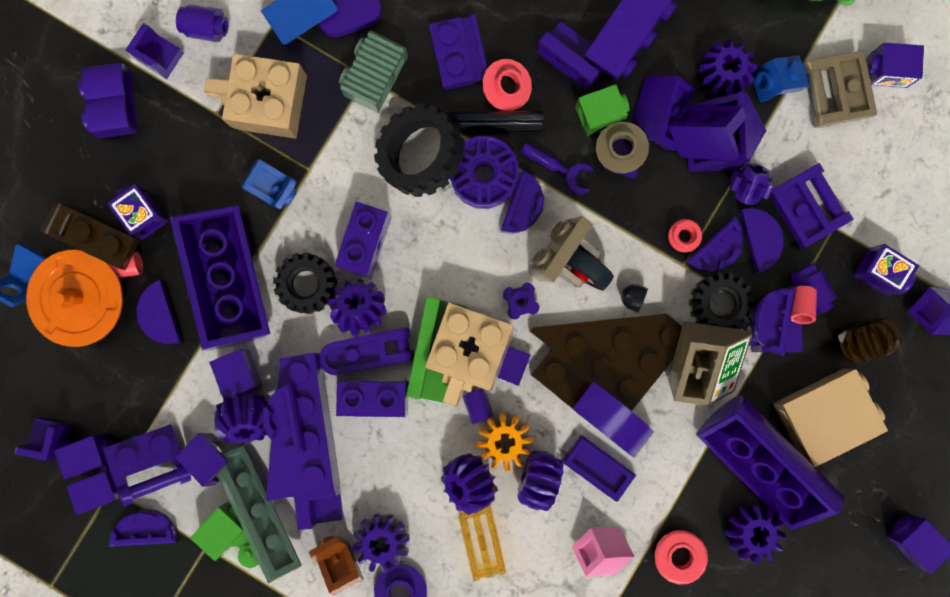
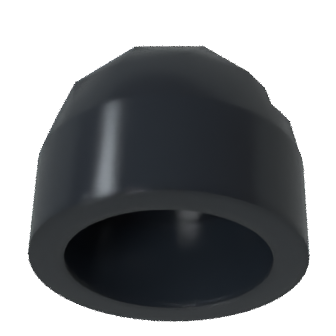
[621,284,648,313]

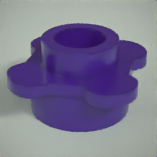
[503,283,540,319]

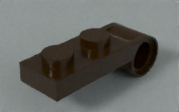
[40,201,140,270]

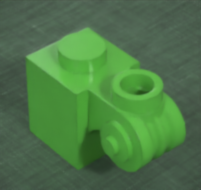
[190,502,259,568]

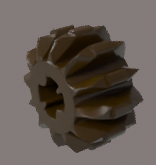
[838,316,902,363]

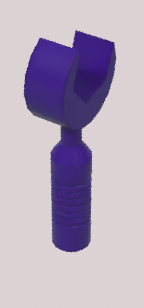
[521,142,593,195]

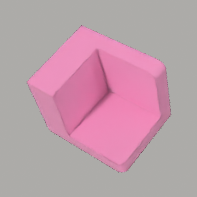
[572,527,635,577]

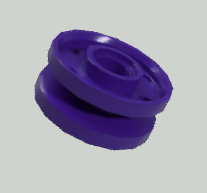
[450,136,519,209]

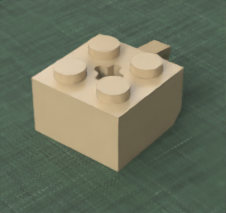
[204,54,307,139]
[425,303,515,406]

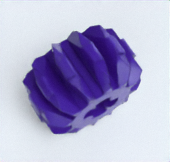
[698,39,758,96]
[329,278,387,337]
[214,393,268,445]
[517,451,564,511]
[441,453,498,515]
[724,504,787,564]
[352,513,410,573]

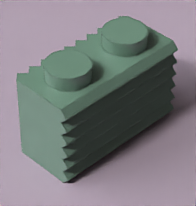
[339,30,408,113]

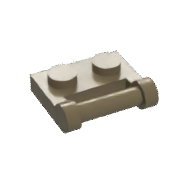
[803,51,877,129]

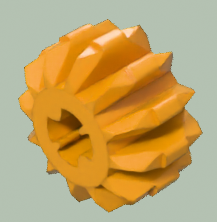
[476,413,534,471]

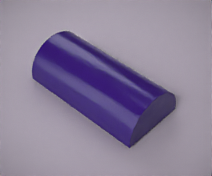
[170,205,271,351]
[696,395,844,530]

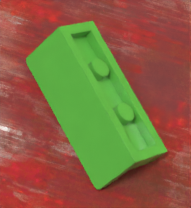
[406,296,467,403]

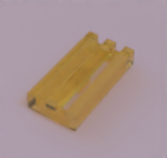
[458,505,506,581]

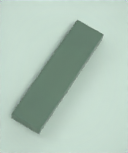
[217,444,302,584]

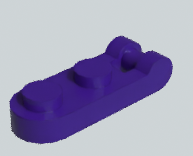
[319,327,415,375]

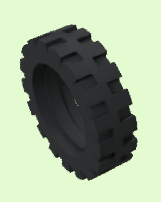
[374,104,465,197]

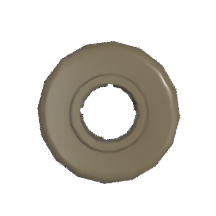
[596,122,649,174]

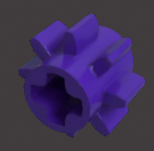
[730,163,774,205]

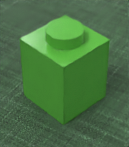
[575,84,630,137]

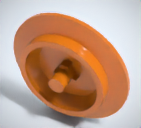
[26,250,123,347]

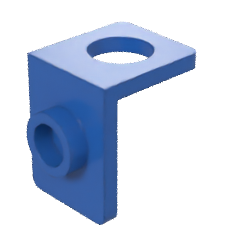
[0,243,47,307]

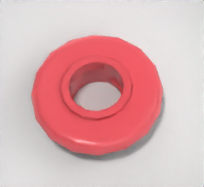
[483,59,532,111]
[654,530,708,585]

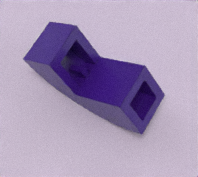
[573,382,654,458]

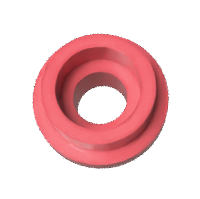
[668,219,702,252]

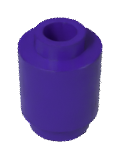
[176,4,229,42]
[789,263,837,315]

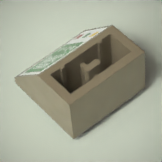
[668,322,752,405]

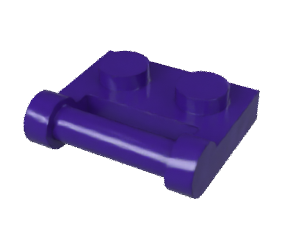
[770,163,854,249]
[102,424,191,507]

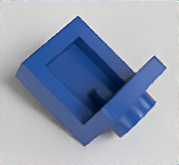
[752,55,810,102]
[240,159,297,210]

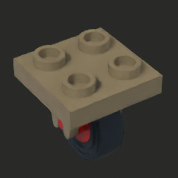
[529,216,614,291]

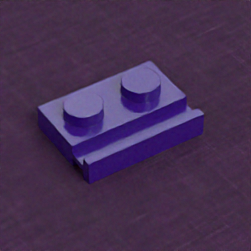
[429,14,488,90]

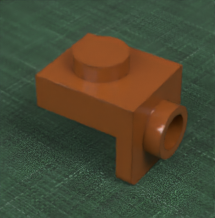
[309,536,364,596]

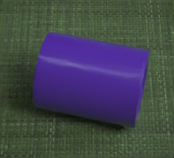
[462,388,494,424]

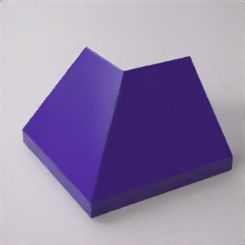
[688,91,766,172]

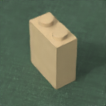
[772,369,888,467]

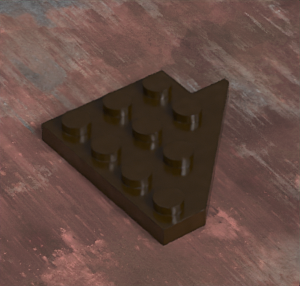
[530,314,682,438]

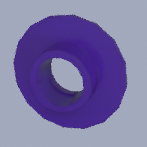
[374,565,427,597]

